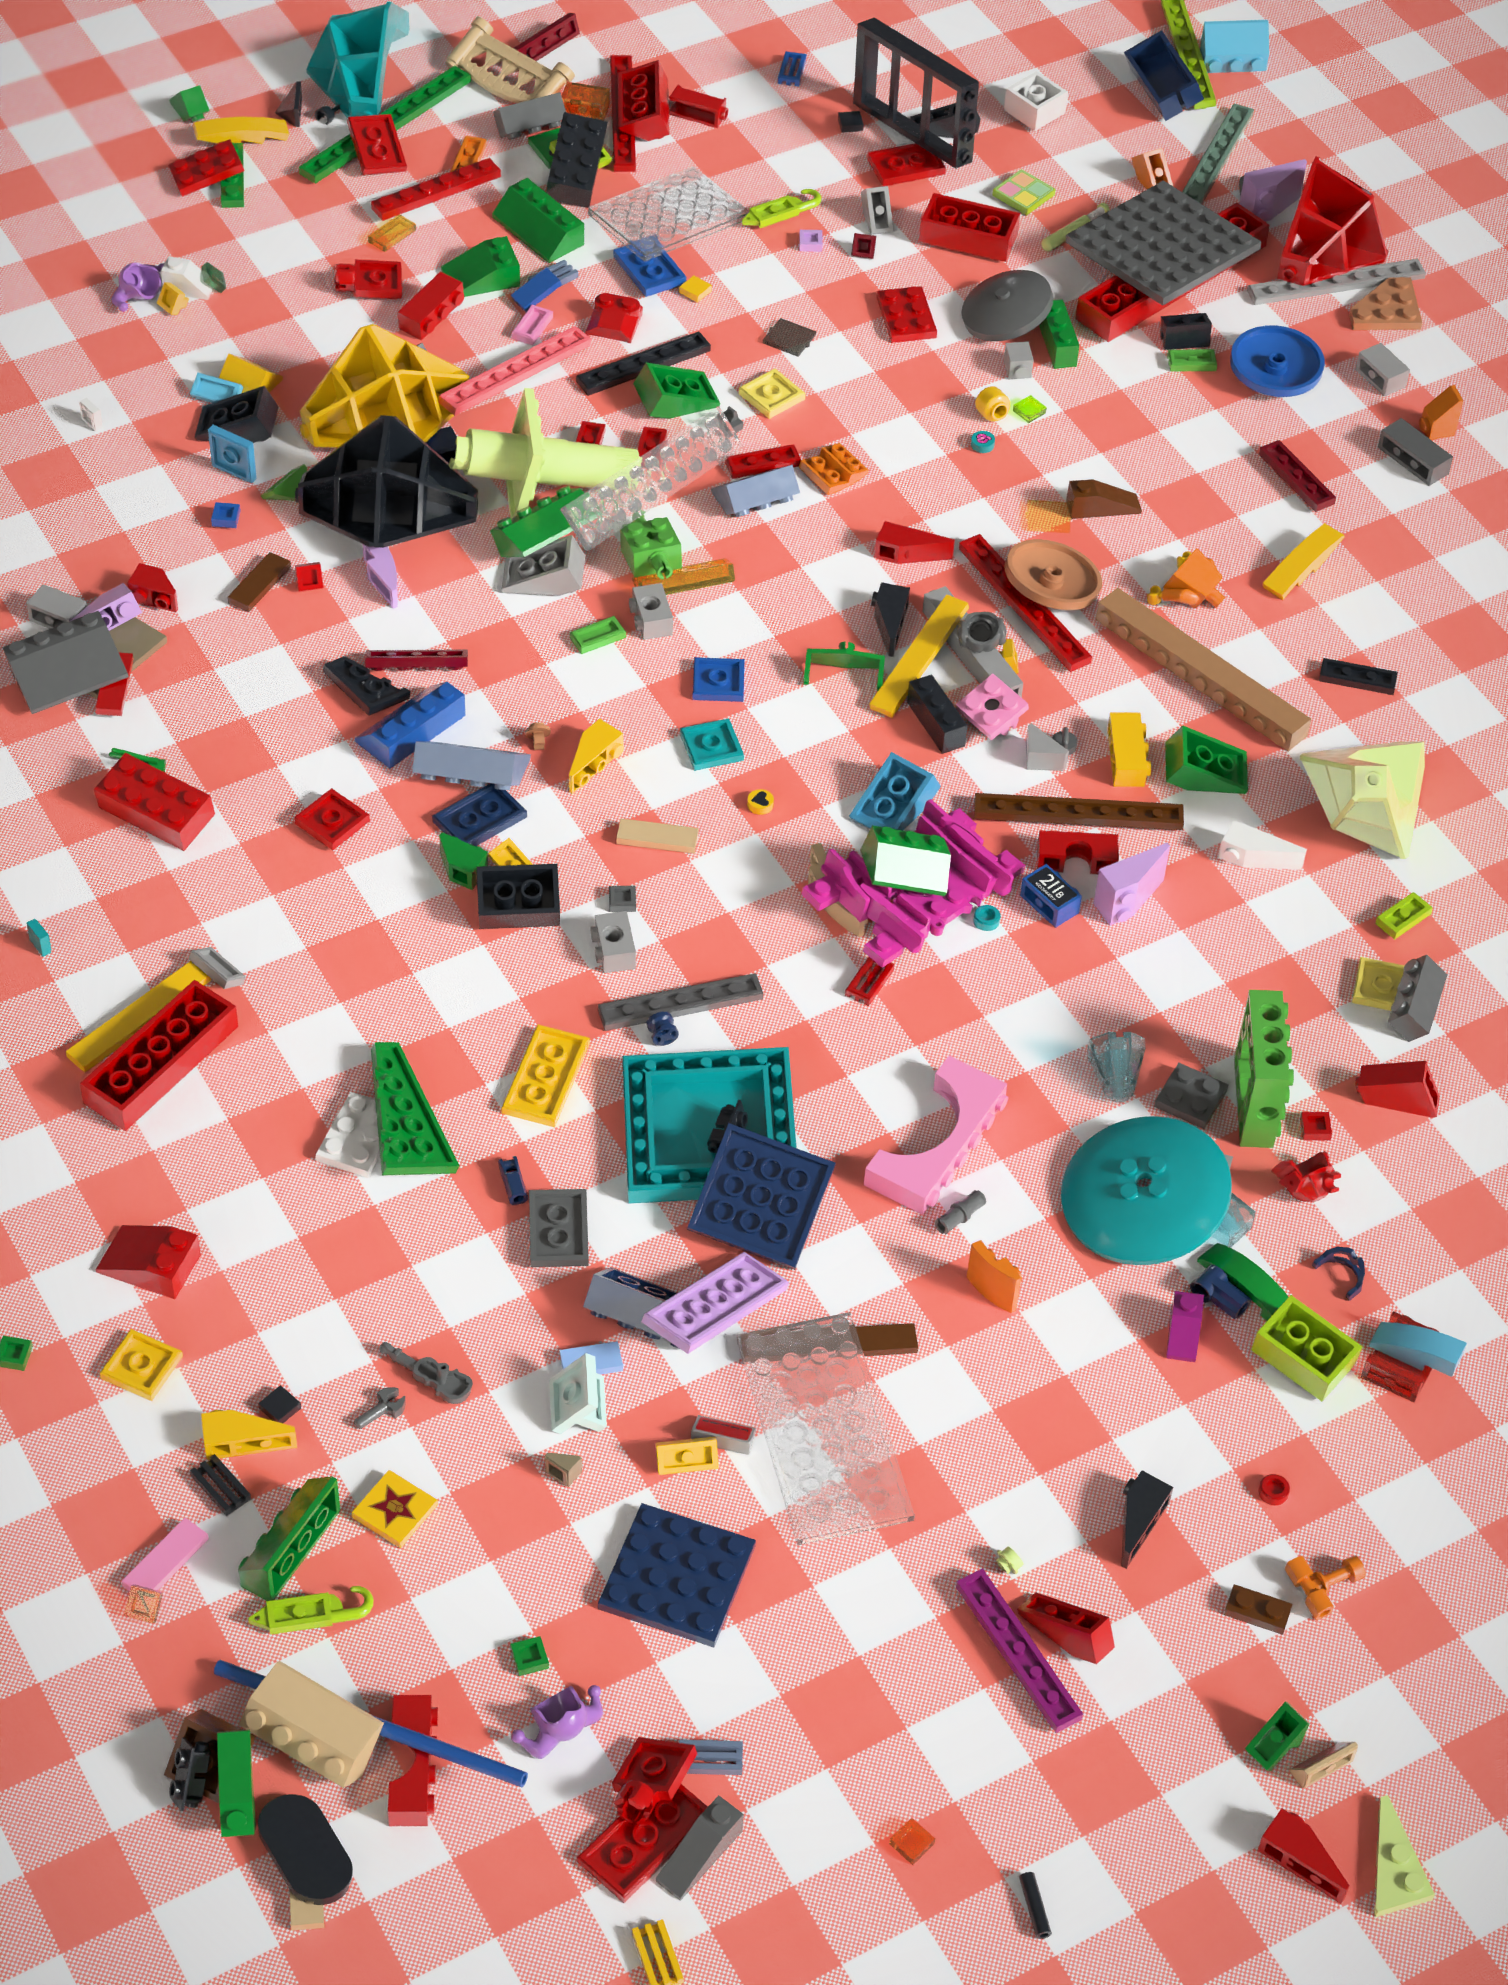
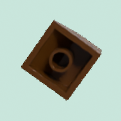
[164,1709,256,1803]

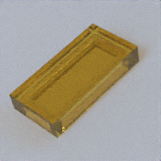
[368,214,416,252]

